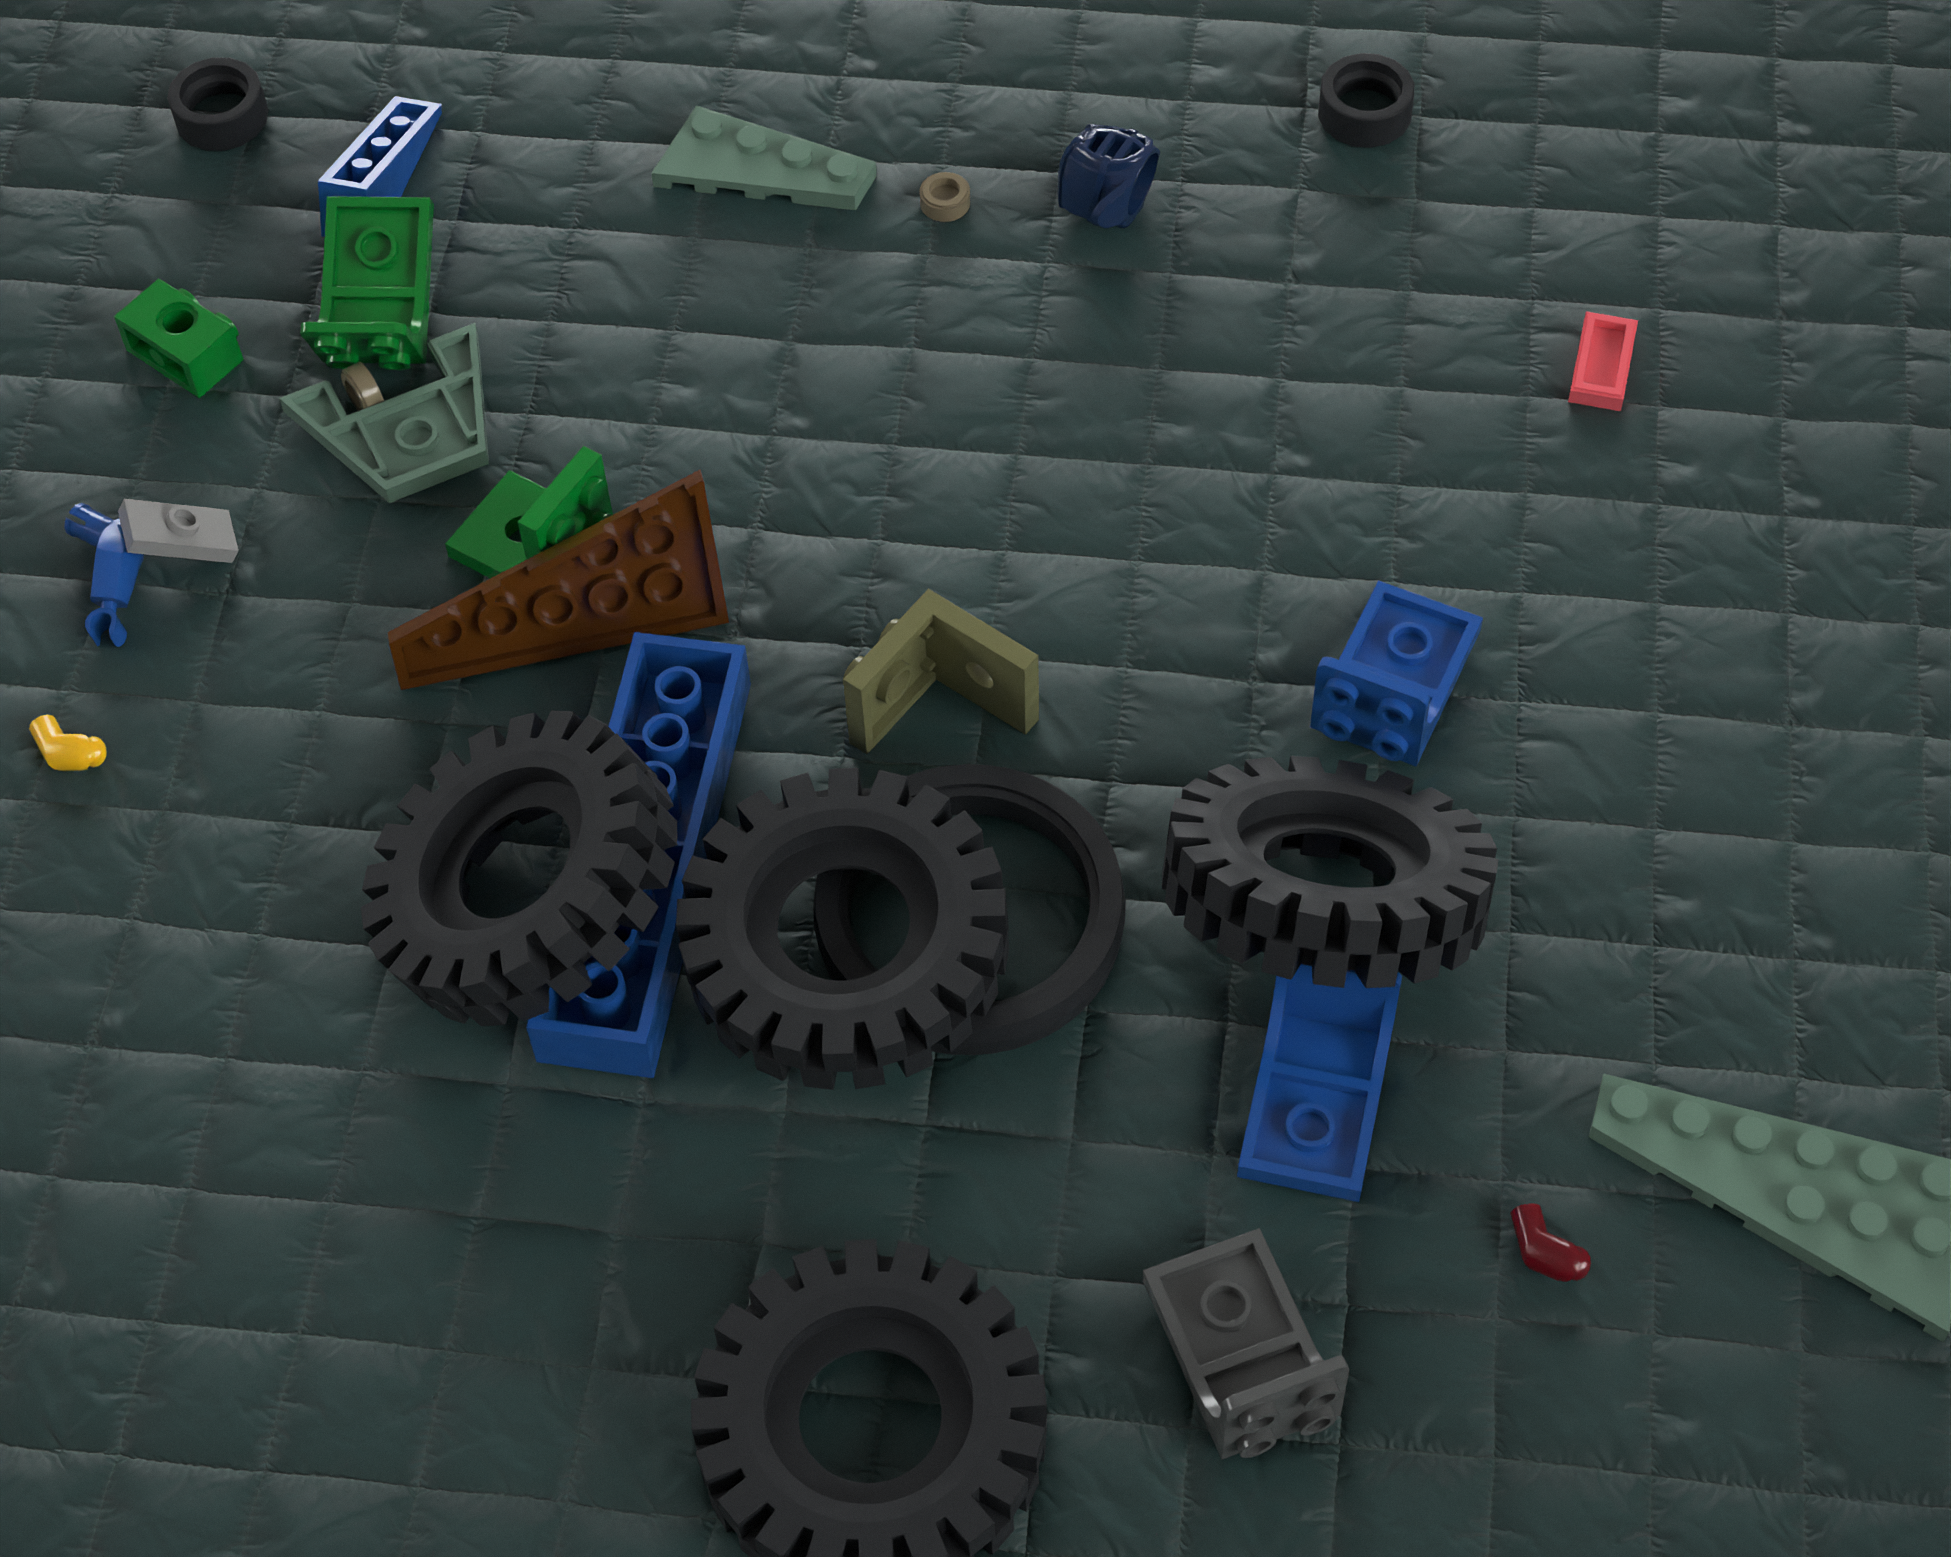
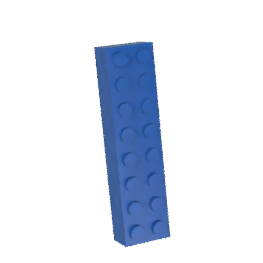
[526,632,751,1078]

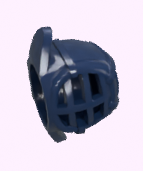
[1057,124,1161,229]

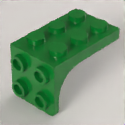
[300,196,434,371]

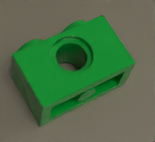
[114,278,244,398]

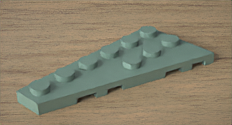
[1589,1073,1951,1343]

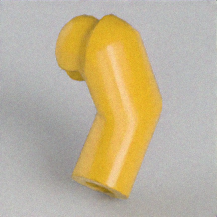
[29,715,107,771]

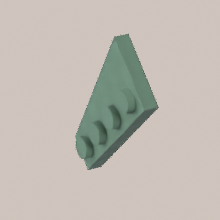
[651,106,877,210]

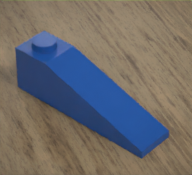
[318,96,442,237]

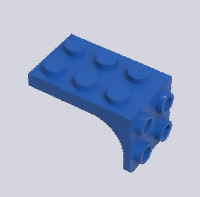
[1310,580,1483,767]
[1237,964,1402,1202]

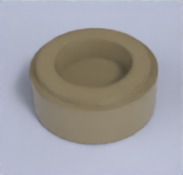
[919,172,970,222]
[341,362,384,411]

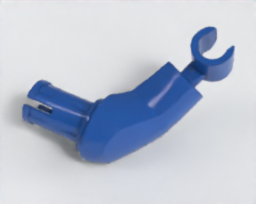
[64,503,144,647]

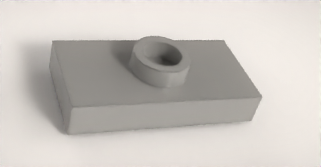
[118,499,239,563]

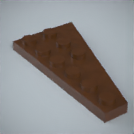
[388,470,729,690]

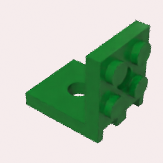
[445,446,613,578]

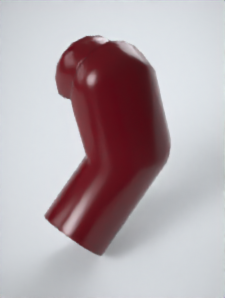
[1510,1203,1591,1282]

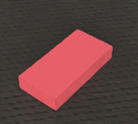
[1568,311,1638,411]

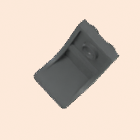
[1142,1228,1349,1460]

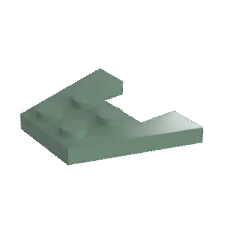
[279,323,489,503]

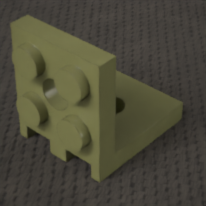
[843,588,1039,754]

